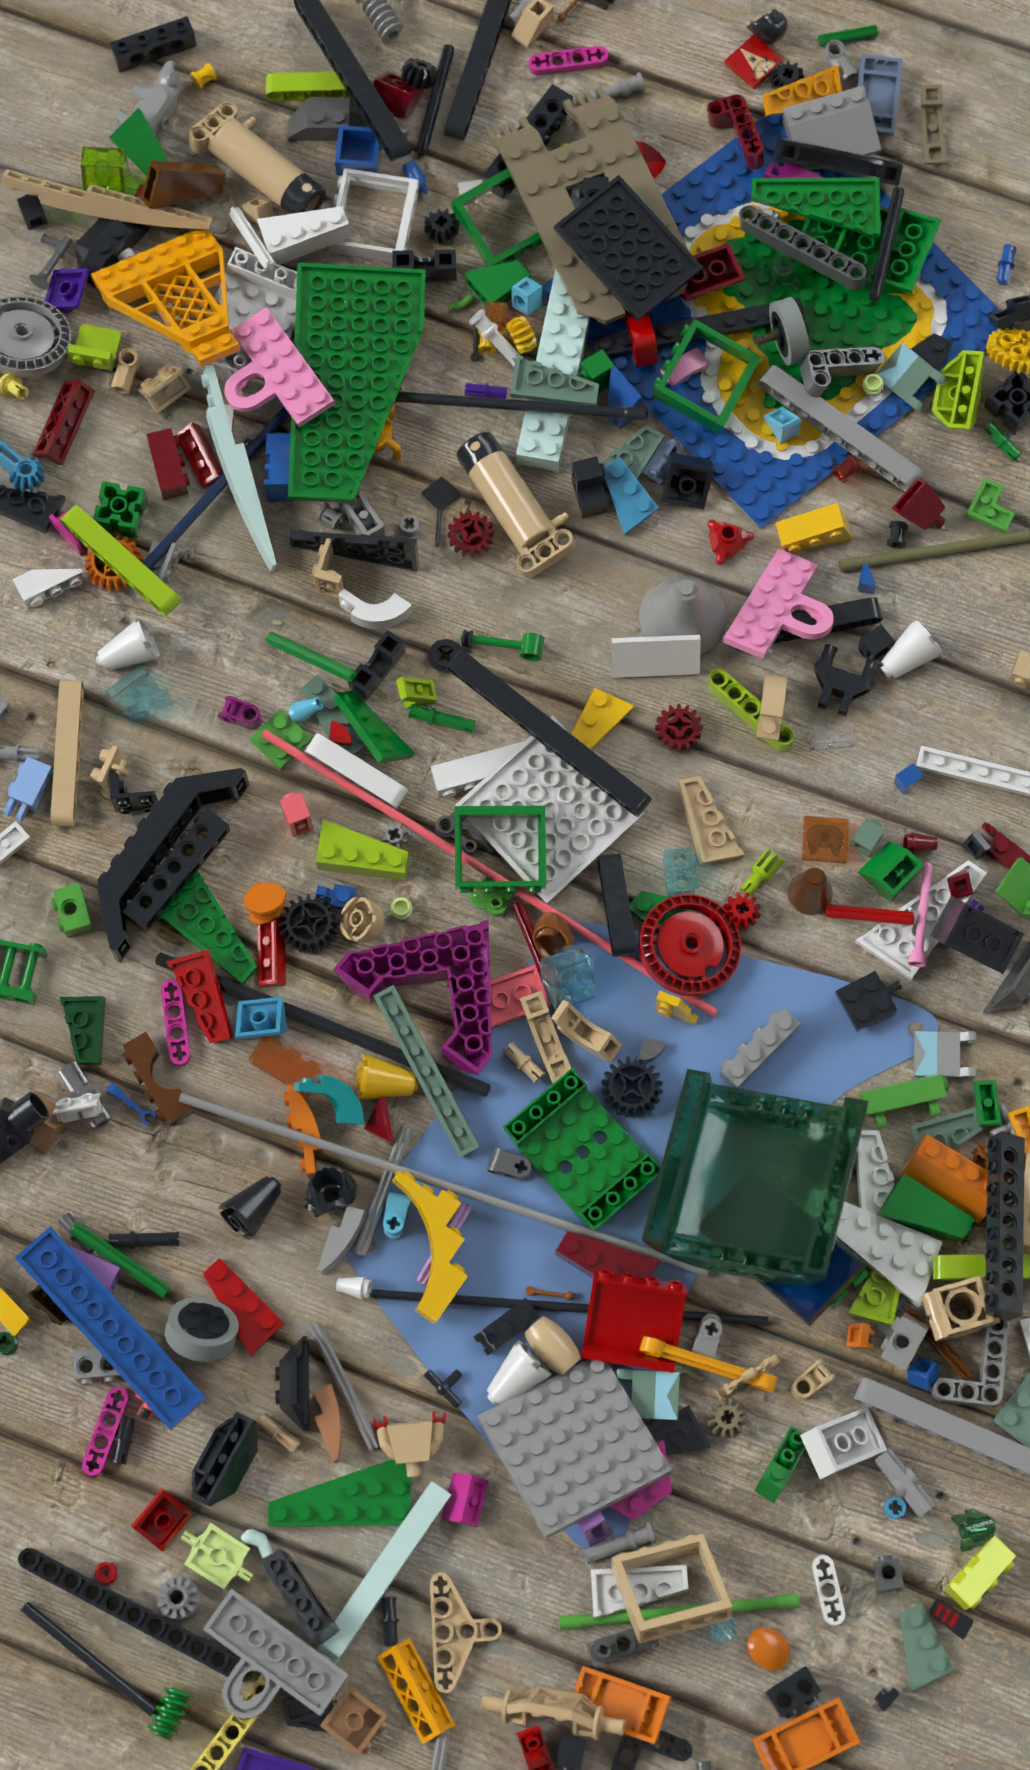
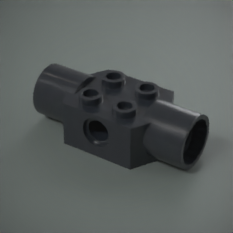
[0,1092,49,1164]

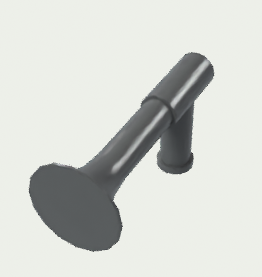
[29,234,72,290]

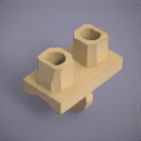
[90,746,130,791]

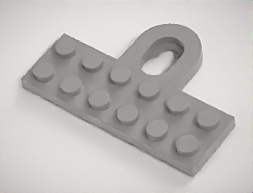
[203,1589,349,1719]

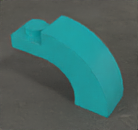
[293,1075,364,1124]

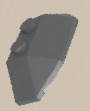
[287,97,369,141]
[983,942,1030,1014]

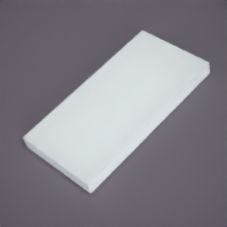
[612,635,701,678]

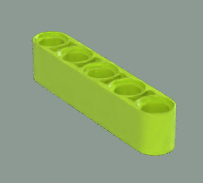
[266,71,351,101]
[708,668,794,752]
[932,1254,1030,1281]

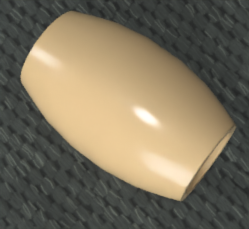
[524,1316,581,1376]

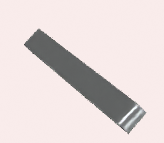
[739,205,866,291]

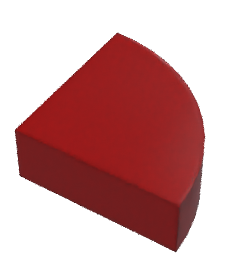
[329,721,352,745]

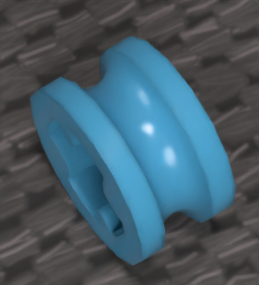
[884,1497,906,1519]

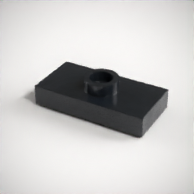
[872,1687,899,1712]

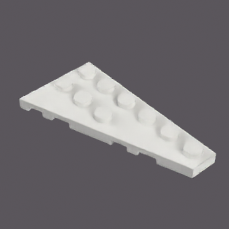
[855,860,987,981]

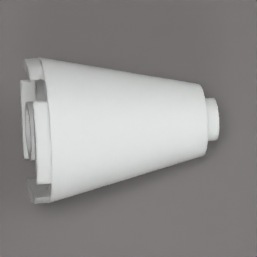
[96,618,160,671]
[881,620,943,678]
[487,1340,551,1406]

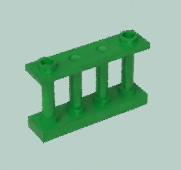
[0,940,48,1006]

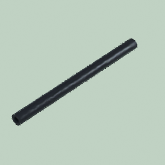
[21,1601,156,1717]

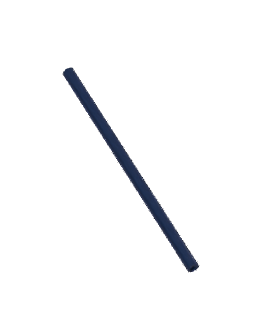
[142,407,290,570]

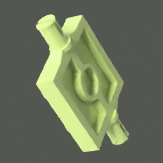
[181,1523,254,1590]

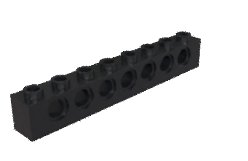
[984,1131,1025,1321]

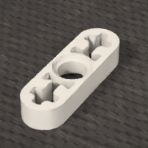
[812,1555,845,1626]

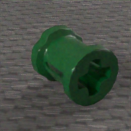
[0,1332,18,1356]

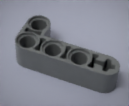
[800,347,885,397]

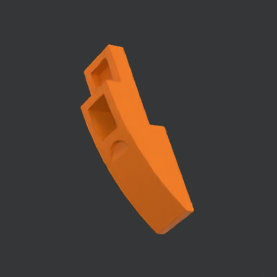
[284,1084,324,1178]

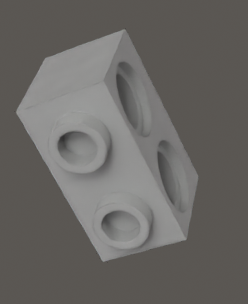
[73,1348,123,1385]

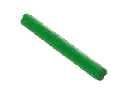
[266,632,357,682]
[70,1222,170,1297]

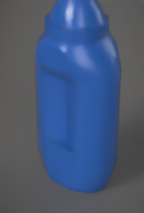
[403,160,428,194]

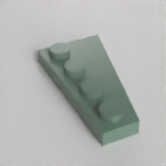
[301,674,367,756]

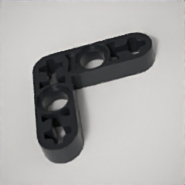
[611,1730,693,1770]

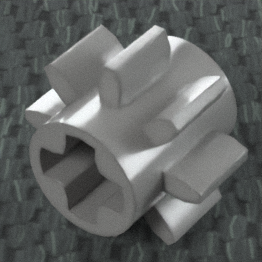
[381,822,409,849]

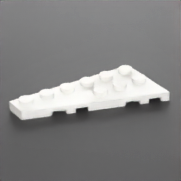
[804,1189,942,1307]

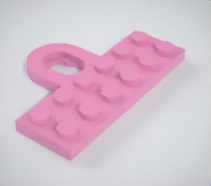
[224,307,335,428]
[723,548,834,659]

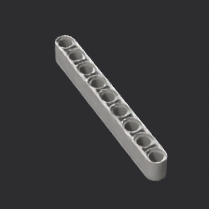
[758,365,924,492]
[854,1377,1030,1477]

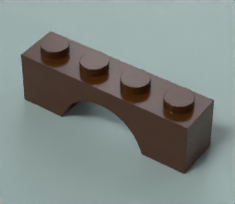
[122,1032,194,1126]

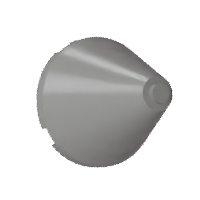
[639,576,727,655]

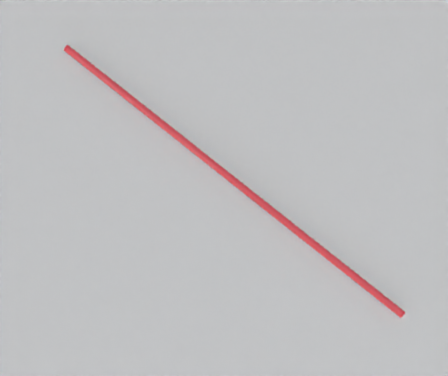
[261,729,719,1017]

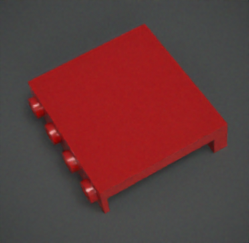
[581,1269,687,1373]

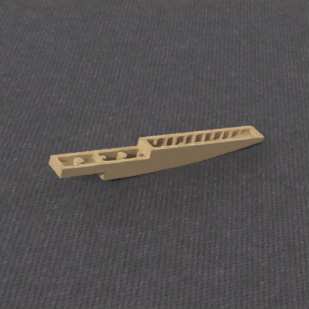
[0,169,213,229]

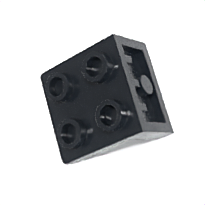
[109,773,159,815]

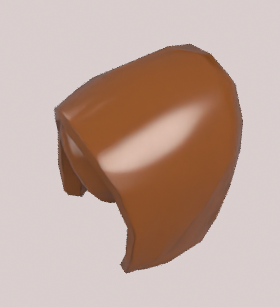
[532,912,575,960]

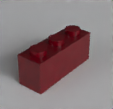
[146,428,190,500]

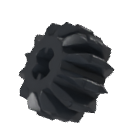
[401,58,437,90]
[769,60,805,89]
[424,208,459,245]

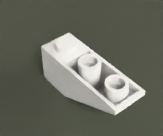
[13,569,86,609]

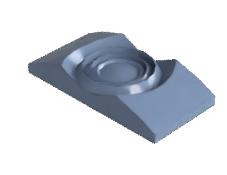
[857,54,903,136]

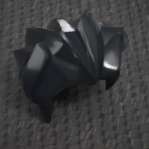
[303,1166,357,1218]

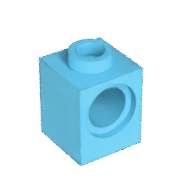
[512,277,542,316]

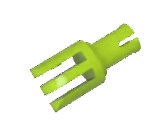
[740,848,785,896]

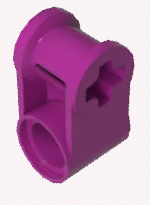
[217,695,262,730]

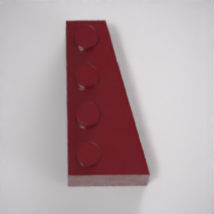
[555,1231,660,1279]

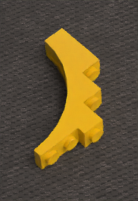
[392,1171,468,1324]

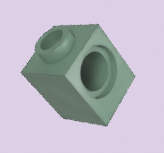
[850,818,885,857]

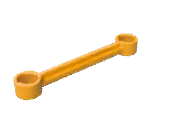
[639,1337,777,1392]

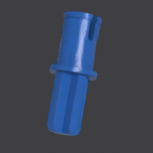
[997,244,1017,285]

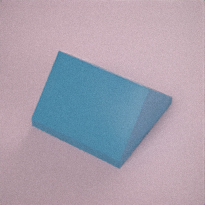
[235,997,287,1040]

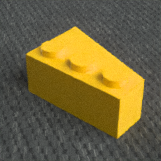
[776,502,853,553]

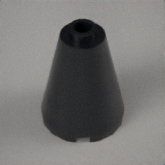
[218,1176,281,1240]

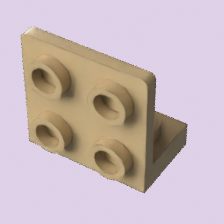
[312,538,344,599]

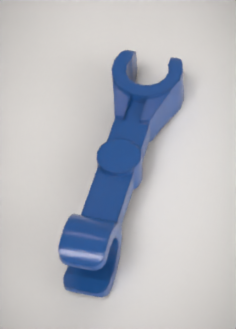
[107,1083,157,1127]

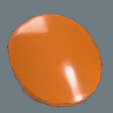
[747,1627,790,1671]

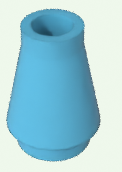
[289,697,323,723]

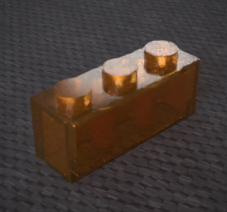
[249,1037,323,1098]

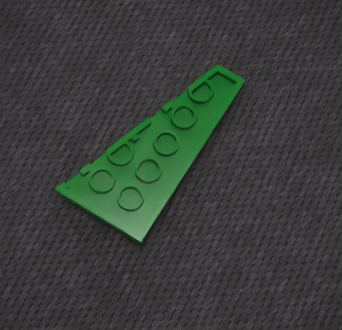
[752,178,880,239]
[143,851,258,985]
[268,1459,411,1527]

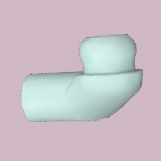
[241,1529,273,1558]

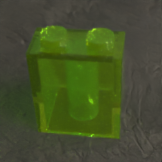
[81,147,131,195]

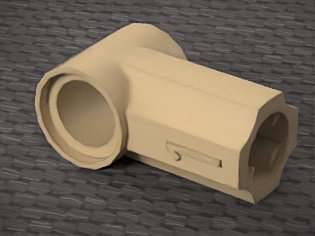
[111,348,140,395]

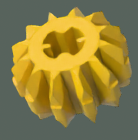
[506,316,537,354]

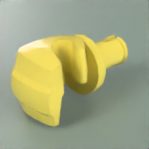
[0,373,29,400]

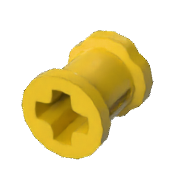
[190,63,217,90]
[478,330,496,354]

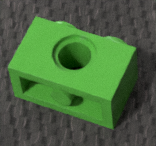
[51,883,94,938]

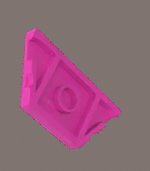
[609,1439,672,1520]

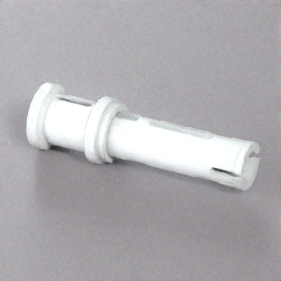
[469,309,521,367]

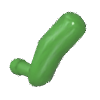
[448,294,474,311]

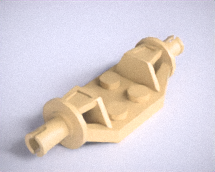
[481,1686,626,1741]

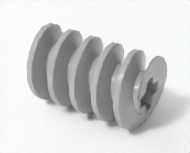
[362,0,403,44]

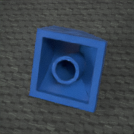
[607,366,642,430]

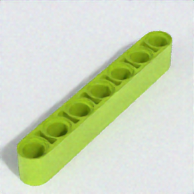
[60,505,182,617]

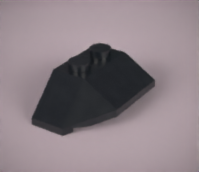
[75,217,150,288]
[275,1336,310,1434]
[191,1412,258,1507]

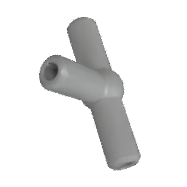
[990,1104,1016,1136]

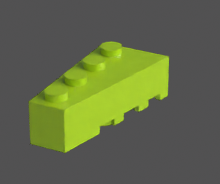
[316,819,409,881]

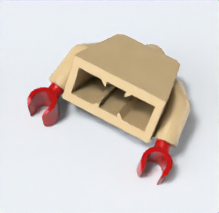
[373,1411,446,1477]

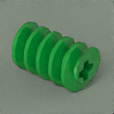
[147,1686,194,1742]

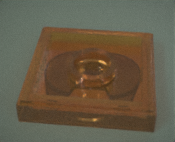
[801,816,849,864]

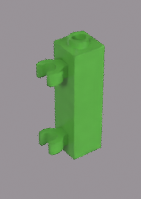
[858,1074,949,1129]

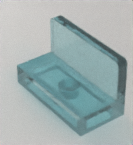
[106,666,160,715]

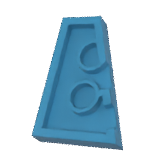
[605,457,659,535]

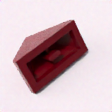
[364,1096,395,1146]

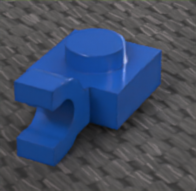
[316,884,356,909]

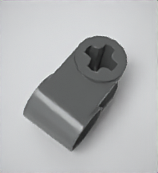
[487,1148,533,1181]

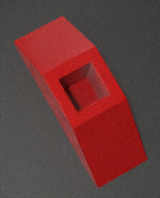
[516,1725,554,1770]

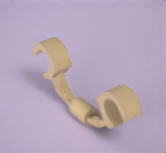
[715,1354,781,1399]

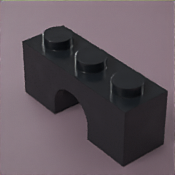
[392,249,457,281]
[348,630,406,701]

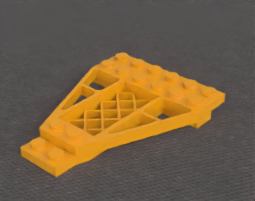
[91,229,240,367]

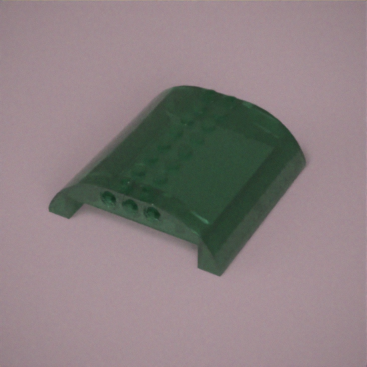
[641,1069,868,1285]

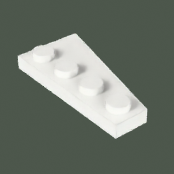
[854,1130,894,1215]
[591,1565,688,1620]

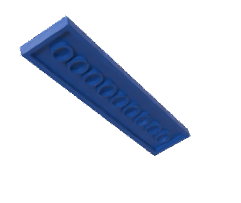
[15,1226,206,1431]

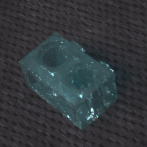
[663,847,699,897]

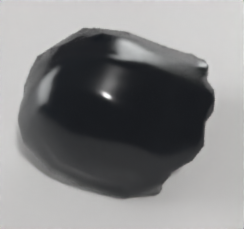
[746,9,788,45]

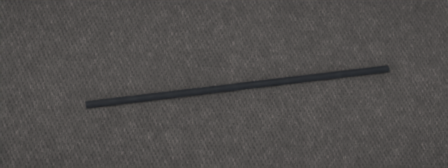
[372,1289,769,1326]

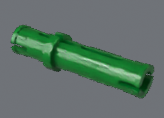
[408,704,476,734]

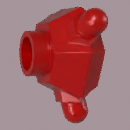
[707,520,754,565]

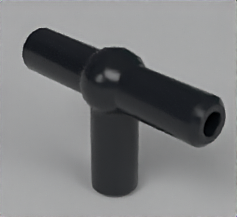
[424,1370,462,1408]

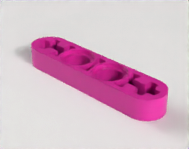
[529,46,608,76]
[161,979,191,1067]
[82,1386,130,1477]

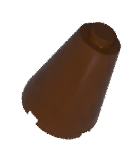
[788,868,833,915]

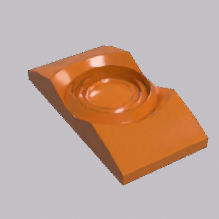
[573,1666,672,1745]
[751,1697,861,1770]

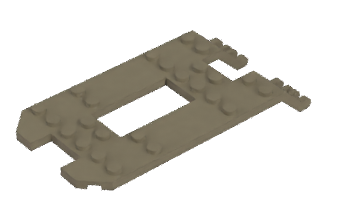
[486,86,689,324]

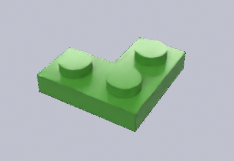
[966,477,1015,534]

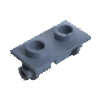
[642,439,682,484]

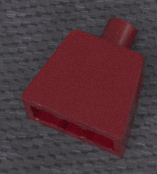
[891,477,946,530]

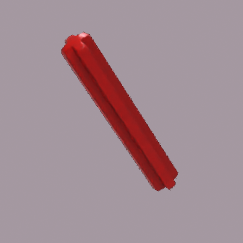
[825,904,915,925]

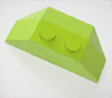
[932,350,985,431]

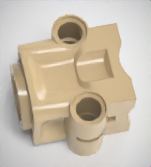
[921,1276,1000,1341]

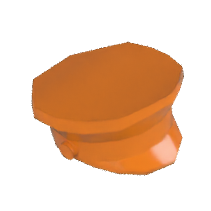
[243,883,287,925]

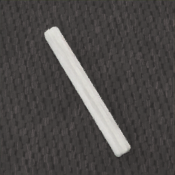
[229,207,275,270]

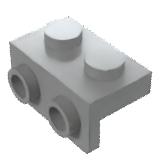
[147,541,180,584]

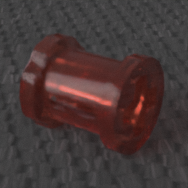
[832,455,861,483]

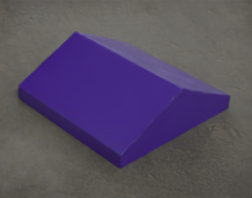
[45,268,90,314]

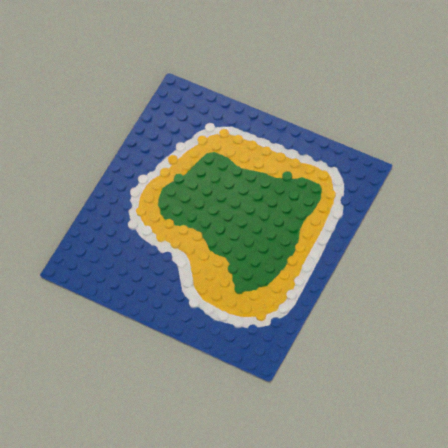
[542,115,1014,529]

